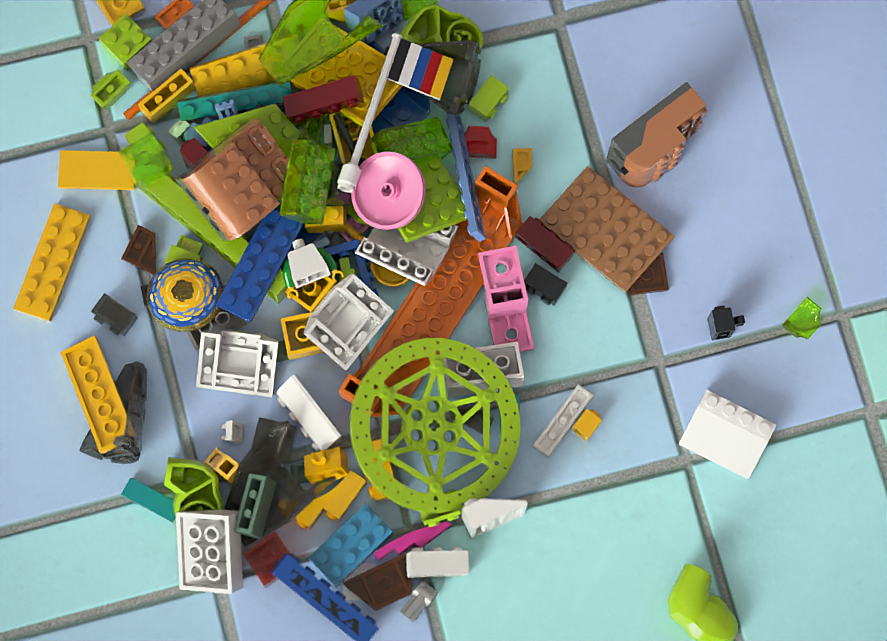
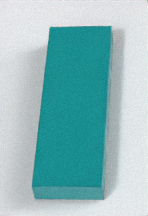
[121,477,176,523]

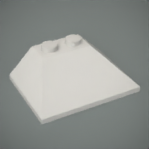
[303,274,394,370]
[196,328,279,397]

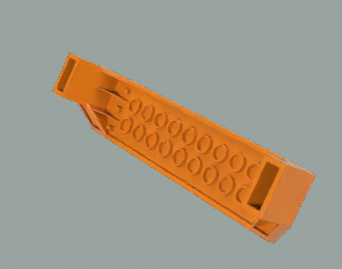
[339,166,522,417]

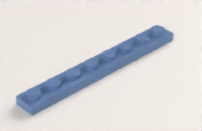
[446,108,486,242]

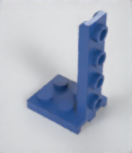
[324,239,379,297]

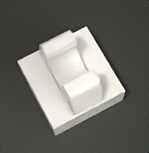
[221,421,244,443]

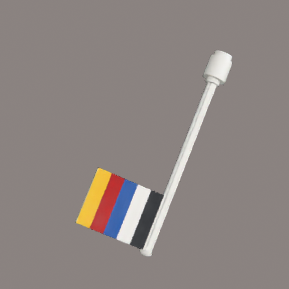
[337,33,453,193]

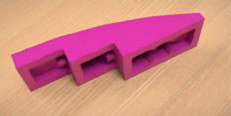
[374,522,451,561]

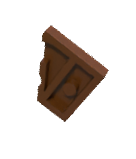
[121,225,156,275]

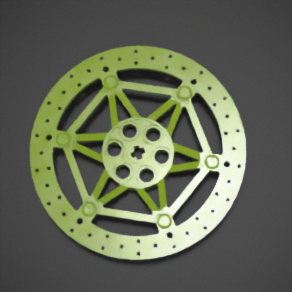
[350,338,521,513]

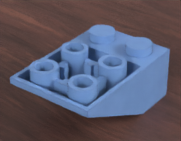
[344,0,404,45]

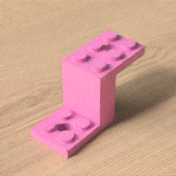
[478,246,534,353]

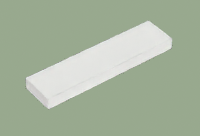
[533,384,594,458]

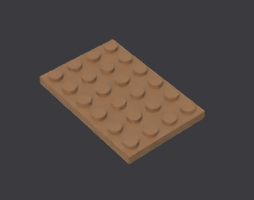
[539,166,675,294]

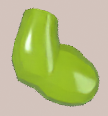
[400,4,484,60]
[164,457,223,516]
[668,563,738,641]

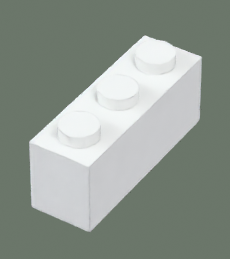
[406,547,469,577]

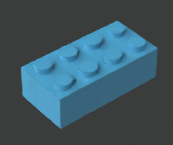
[308,504,393,588]

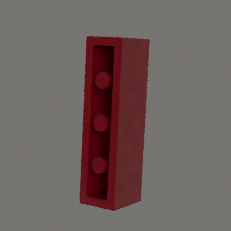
[282,75,364,124]

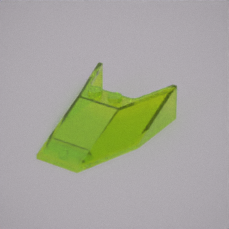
[259,0,383,86]

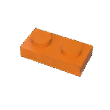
[154,0,194,30]

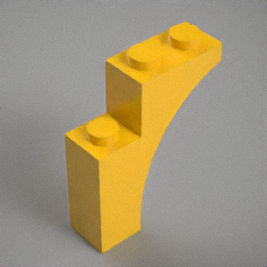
[278,470,367,530]

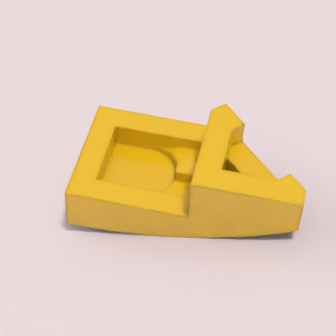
[512,148,532,183]

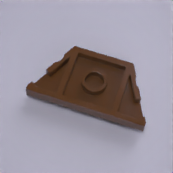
[343,550,412,611]

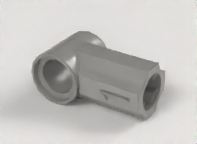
[400,581,438,622]

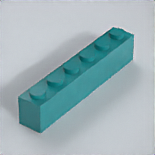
[177,80,292,121]

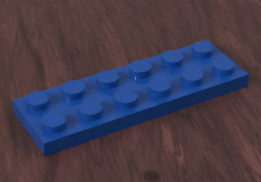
[216,207,305,323]

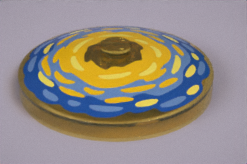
[146,258,224,332]

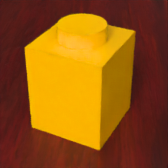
[572,409,602,441]

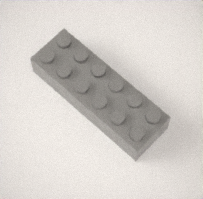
[127,0,241,92]

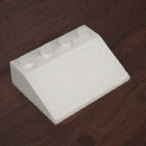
[679,390,776,479]
[461,498,528,539]
[176,510,243,594]

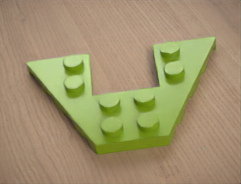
[194,104,300,159]

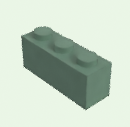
[234,473,277,539]

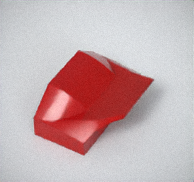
[464,126,497,159]

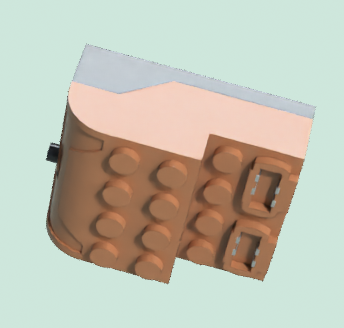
[606,82,708,188]
[176,119,304,241]

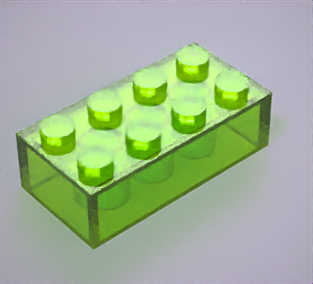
[369,117,453,165]
[280,139,336,225]

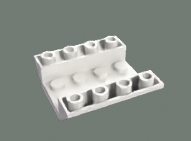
[355,225,458,286]

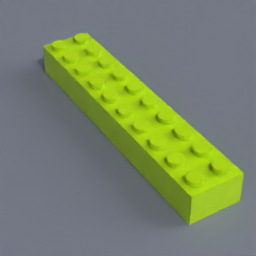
[131,159,287,304]

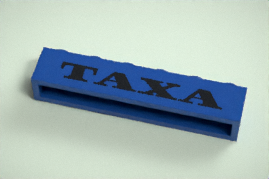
[270,553,379,641]

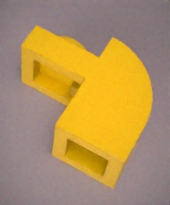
[204,448,244,485]

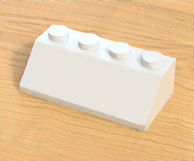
[444,342,524,397]
[276,375,342,452]

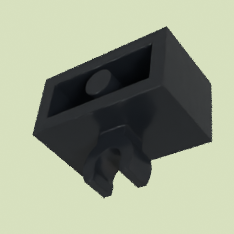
[707,306,745,341]

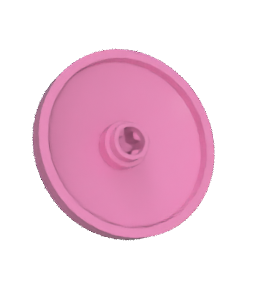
[351,152,426,230]

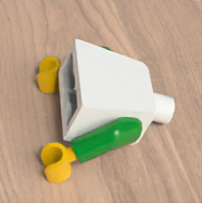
[282,239,344,300]

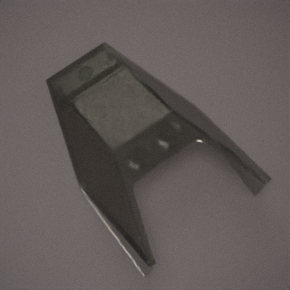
[224,420,336,546]

